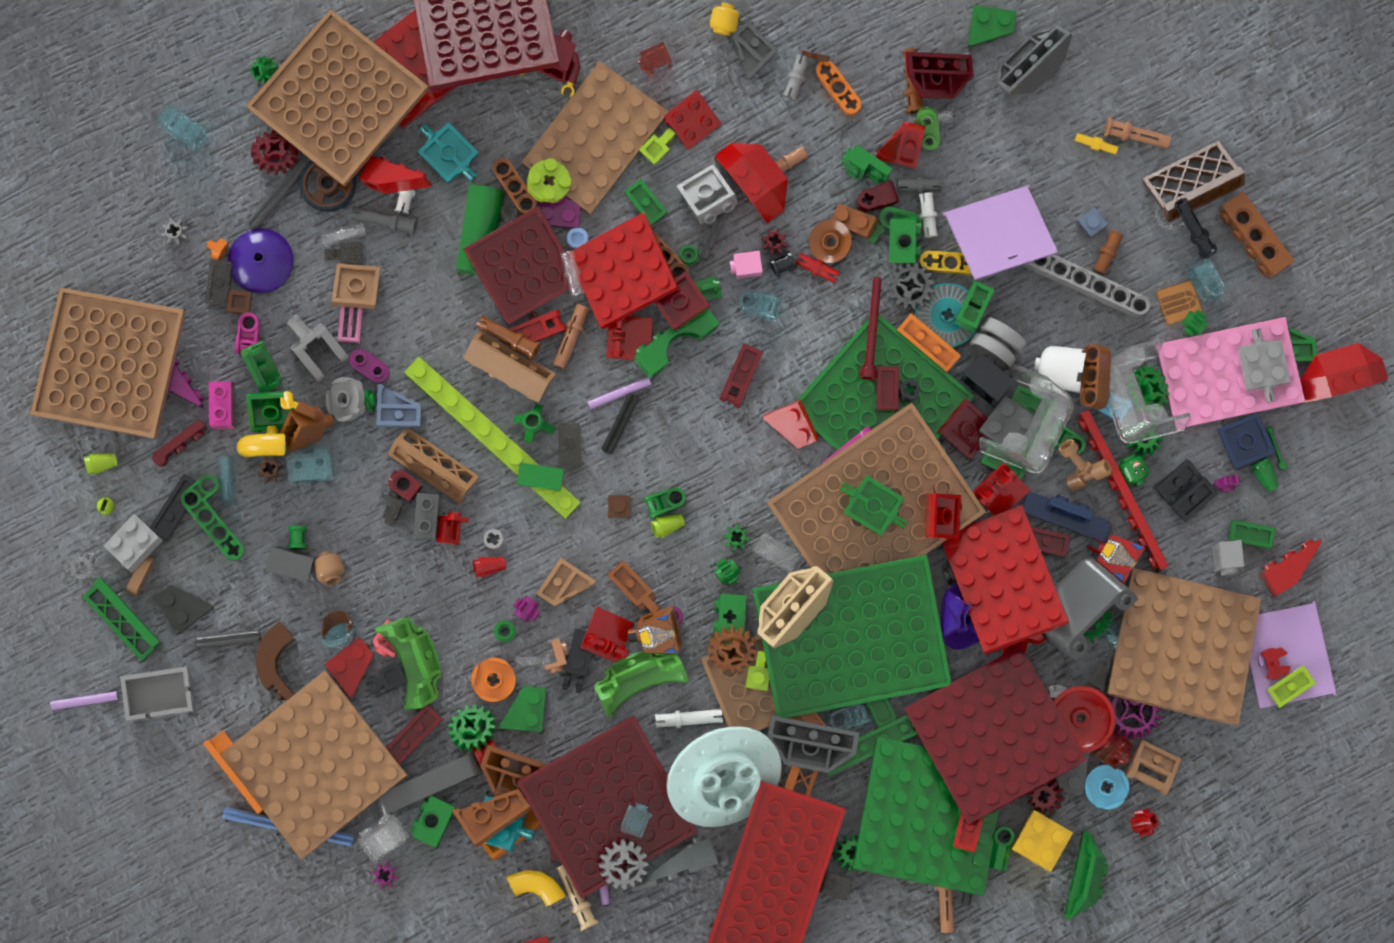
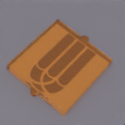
[1156,279,1204,325]

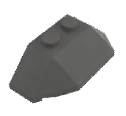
[996,24,1072,95]
[767,716,859,773]

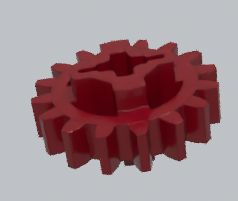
[251,130,299,176]

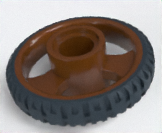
[300,161,356,212]

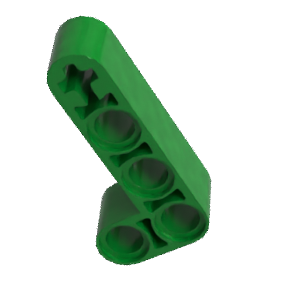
[181,475,244,561]

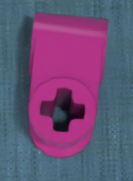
[235,312,261,354]

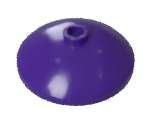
[228,228,294,293]

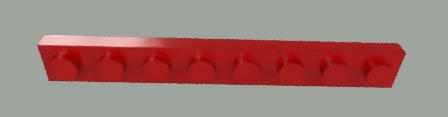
[1077,409,1169,572]

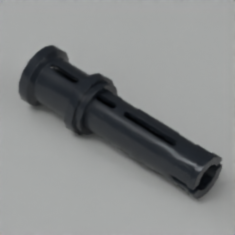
[1174,198,1217,259]

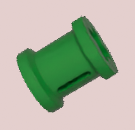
[288,526,308,550]

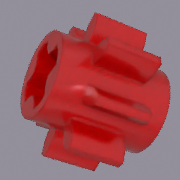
[1130,808,1158,837]

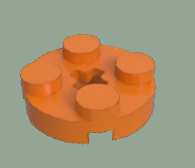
[471,658,516,703]

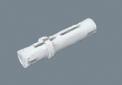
[655,709,723,728]

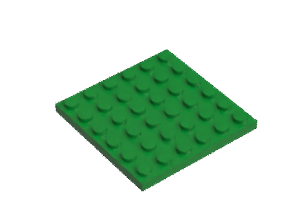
[797,314,975,450]
[852,737,999,896]

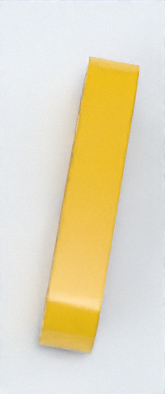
[919,251,972,275]

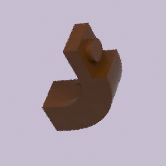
[256,621,296,701]

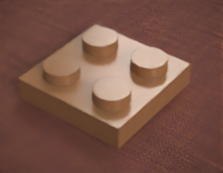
[331,263,381,309]

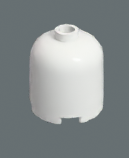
[1034,346,1086,393]

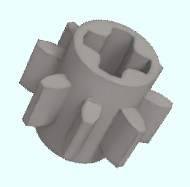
[161,218,189,246]

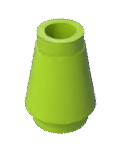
[84,453,118,475]
[650,513,685,538]

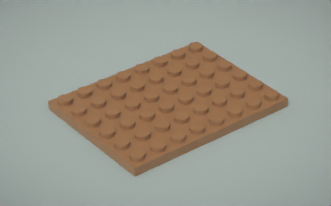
[766,403,986,574]

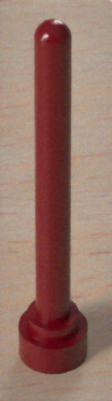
[859,276,882,380]

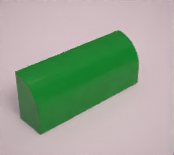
[456,184,505,276]

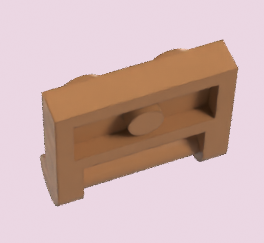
[1125,740,1181,796]

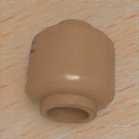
[313,551,345,586]

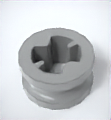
[483,529,504,550]

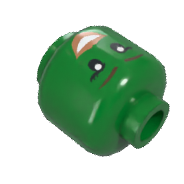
[1118,453,1150,487]

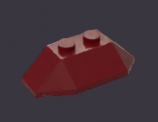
[905,51,974,99]

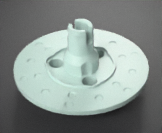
[667,727,781,827]

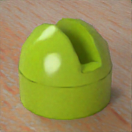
[96,497,115,515]

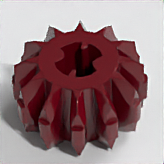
[1027,780,1065,815]

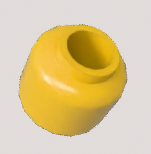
[710,3,740,36]

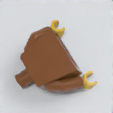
[266,391,334,453]

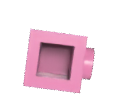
[729,251,763,280]

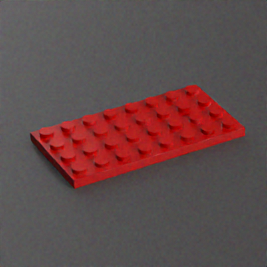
[707,780,846,943]

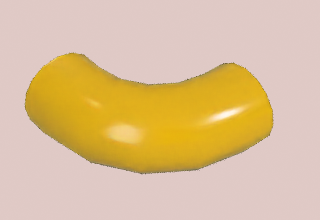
[236,434,285,458]
[506,870,566,907]

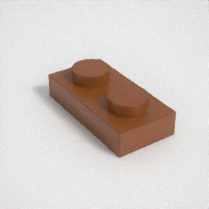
[831,204,879,239]

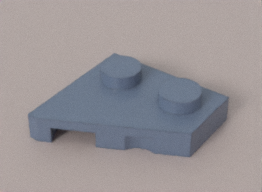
[376,384,422,428]

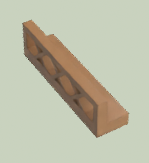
[388,428,479,504]

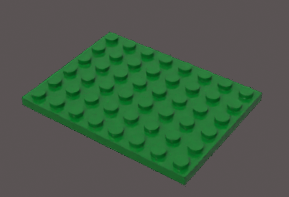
[752,554,951,718]

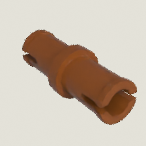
[1093,230,1124,275]

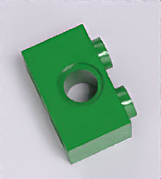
[889,216,921,263]
[410,796,456,848]

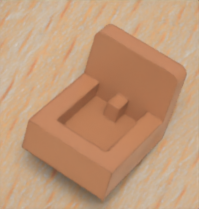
[544,638,569,674]

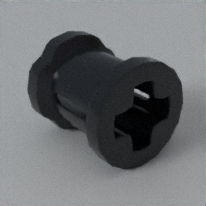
[769,251,797,277]
[899,380,920,402]

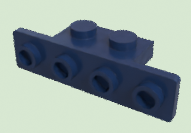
[1023,492,1111,542]

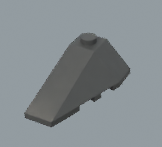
[632,836,719,892]

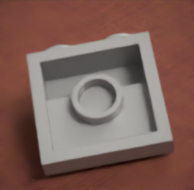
[676,164,738,225]

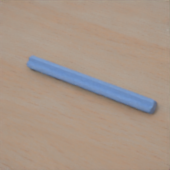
[223,807,354,846]

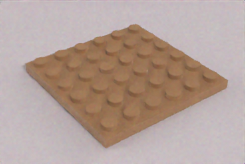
[246,9,429,187]
[30,287,186,439]
[1107,568,1261,726]
[221,670,408,860]

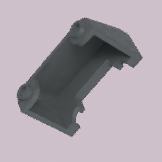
[1042,558,1139,661]

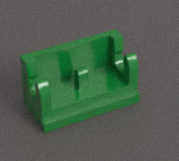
[241,340,282,393]

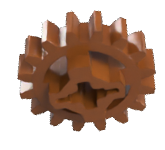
[708,625,756,673]

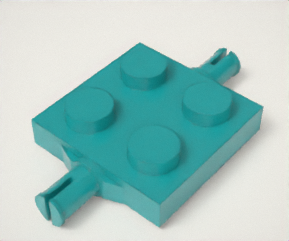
[418,122,479,184]
[484,796,535,852]

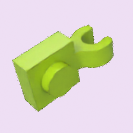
[639,128,676,166]
[745,651,769,691]

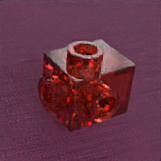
[1095,731,1132,770]

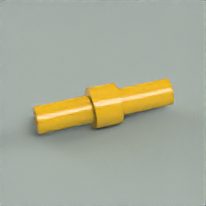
[1075,133,1119,155]

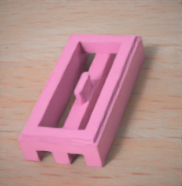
[337,307,363,344]

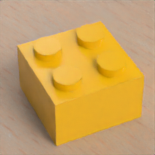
[1011,810,1073,872]

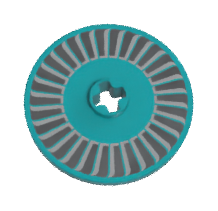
[915,283,980,347]

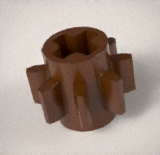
[257,456,284,483]

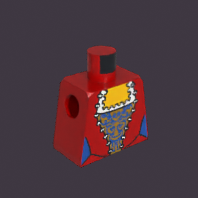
[1088,535,1145,584]

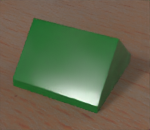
[246,391,294,432]

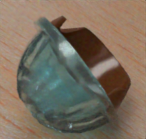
[320,611,357,649]

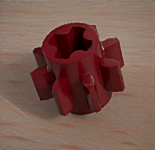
[761,228,788,256]

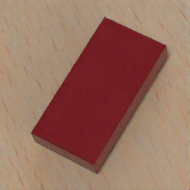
[876,366,899,411]

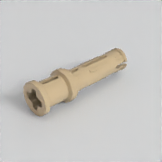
[556,865,599,931]

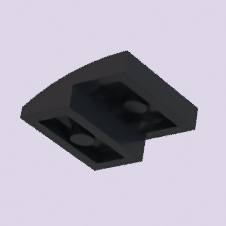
[1154,459,1218,522]

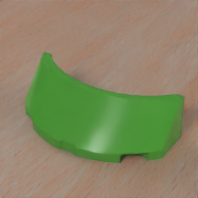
[375,617,441,710]
[594,651,689,718]

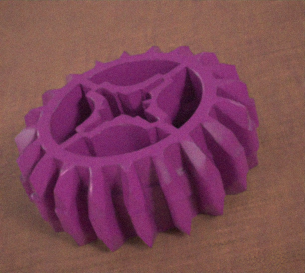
[1107,695,1163,740]

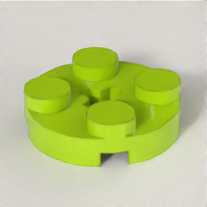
[527,158,571,203]

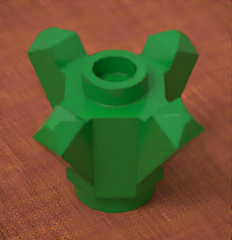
[513,403,555,443]

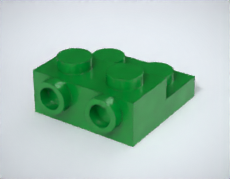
[841,145,893,184]

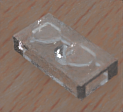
[753,533,801,573]

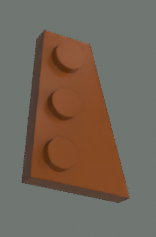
[452,789,532,847]

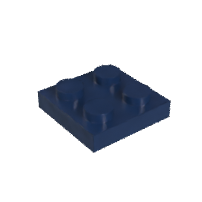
[1217,412,1276,470]

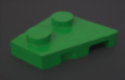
[499,686,546,733]

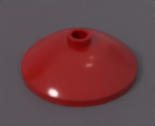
[1053,686,1115,753]

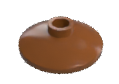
[809,220,852,263]

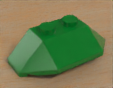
[1063,831,1109,920]

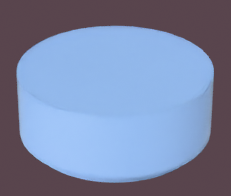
[567,228,589,249]

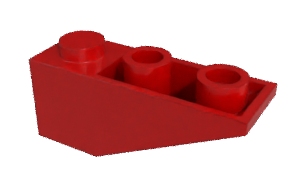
[359,156,432,194]
[1260,539,1322,597]

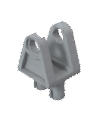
[286,314,349,382]

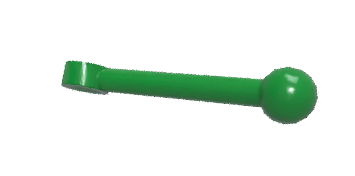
[1266,427,1287,470]

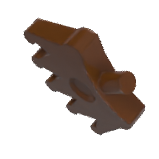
[802,50,830,62]

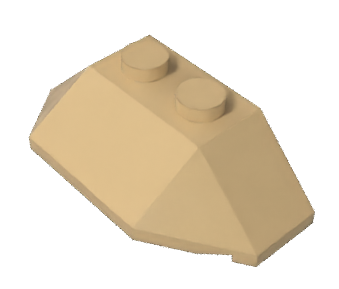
[758,566,834,648]

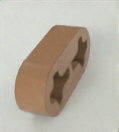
[126,556,155,596]

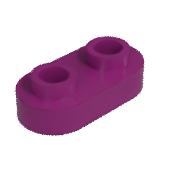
[349,349,390,384]

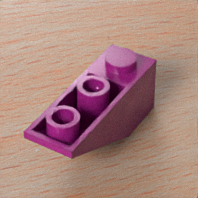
[168,358,204,409]

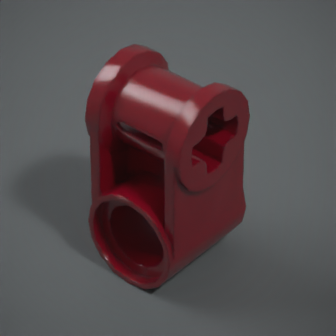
[856,181,900,213]

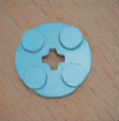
[1084,765,1129,810]

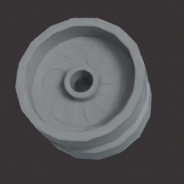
[970,317,1027,370]

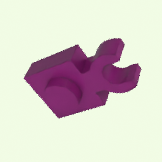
[1213,474,1240,493]

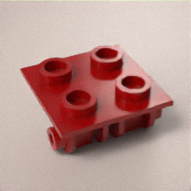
[663,89,722,150]
[606,316,653,360]
[972,462,1031,515]
[580,607,634,663]

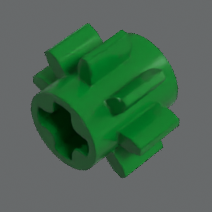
[251,56,278,84]
[1181,309,1208,337]
[723,524,750,552]
[714,558,741,586]

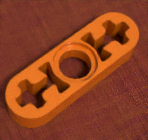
[816,61,861,116]

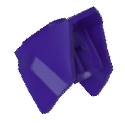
[940,584,980,650]

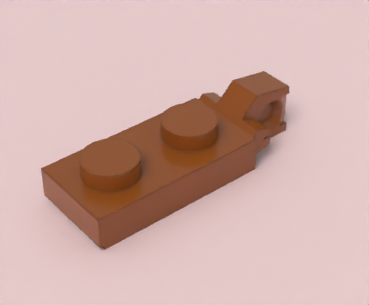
[607,560,660,613]

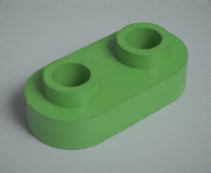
[916,107,940,150]

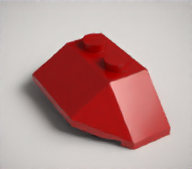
[715,143,788,224]
[1300,343,1388,403]

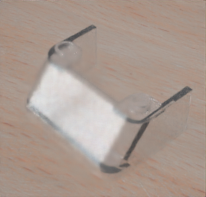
[1108,338,1191,443]
[979,364,1074,473]

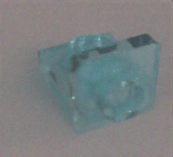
[620,803,653,838]

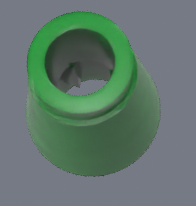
[1251,458,1279,492]

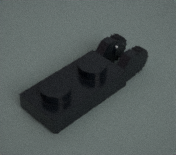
[562,629,592,694]

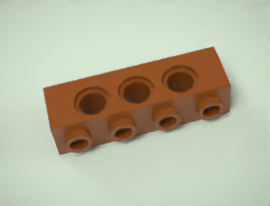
[1219,191,1295,279]

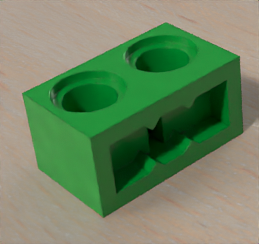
[953,280,995,333]

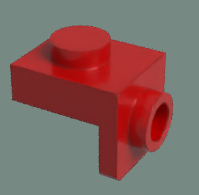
[436,512,469,545]

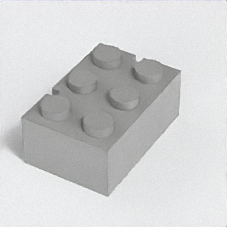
[120,666,196,722]

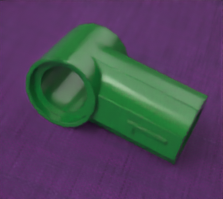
[989,826,1015,871]

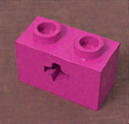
[209,381,235,429]

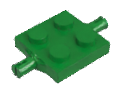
[839,475,908,536]

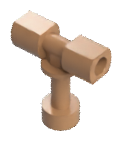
[1059,439,1112,492]

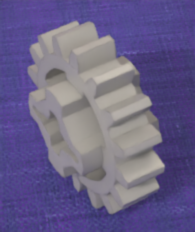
[599,840,648,890]

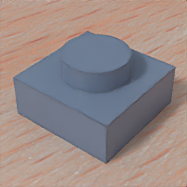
[1077,207,1108,238]

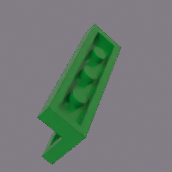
[82,577,162,662]

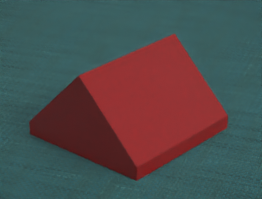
[925,493,961,539]

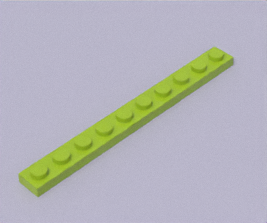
[404,357,581,519]

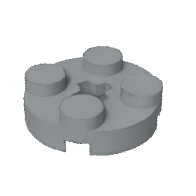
[326,377,365,421]

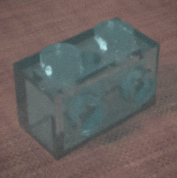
[286,448,335,485]

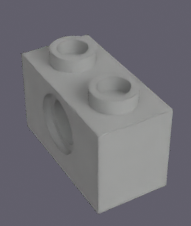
[1212,540,1244,576]

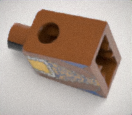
[628,606,683,653]

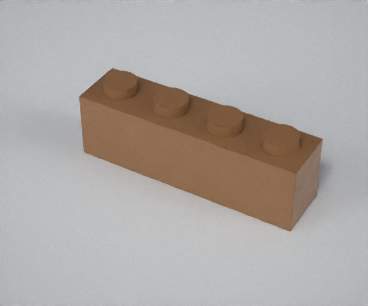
[463,330,556,403]

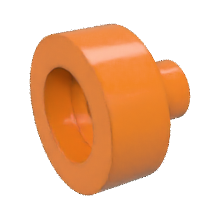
[206,238,229,261]

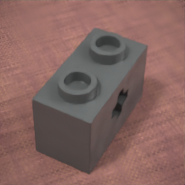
[413,493,441,541]

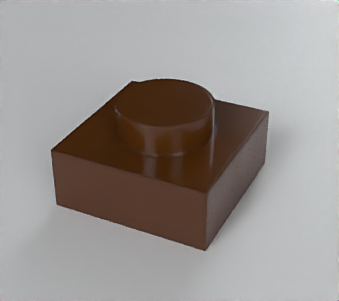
[226,290,252,314]
[608,495,630,518]

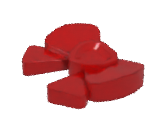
[1260,647,1291,680]

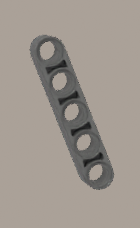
[376,752,483,817]

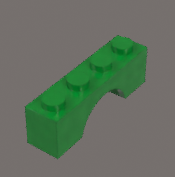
[634,309,720,380]

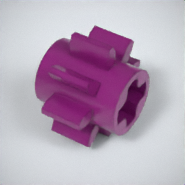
[513,596,540,623]
[371,861,399,889]

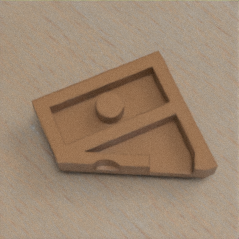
[536,558,596,607]

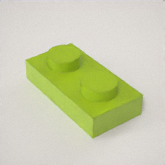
[1266,665,1316,708]

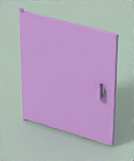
[942,185,1058,280]
[1250,601,1337,709]

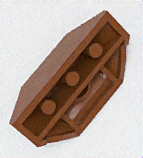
[480,745,548,799]

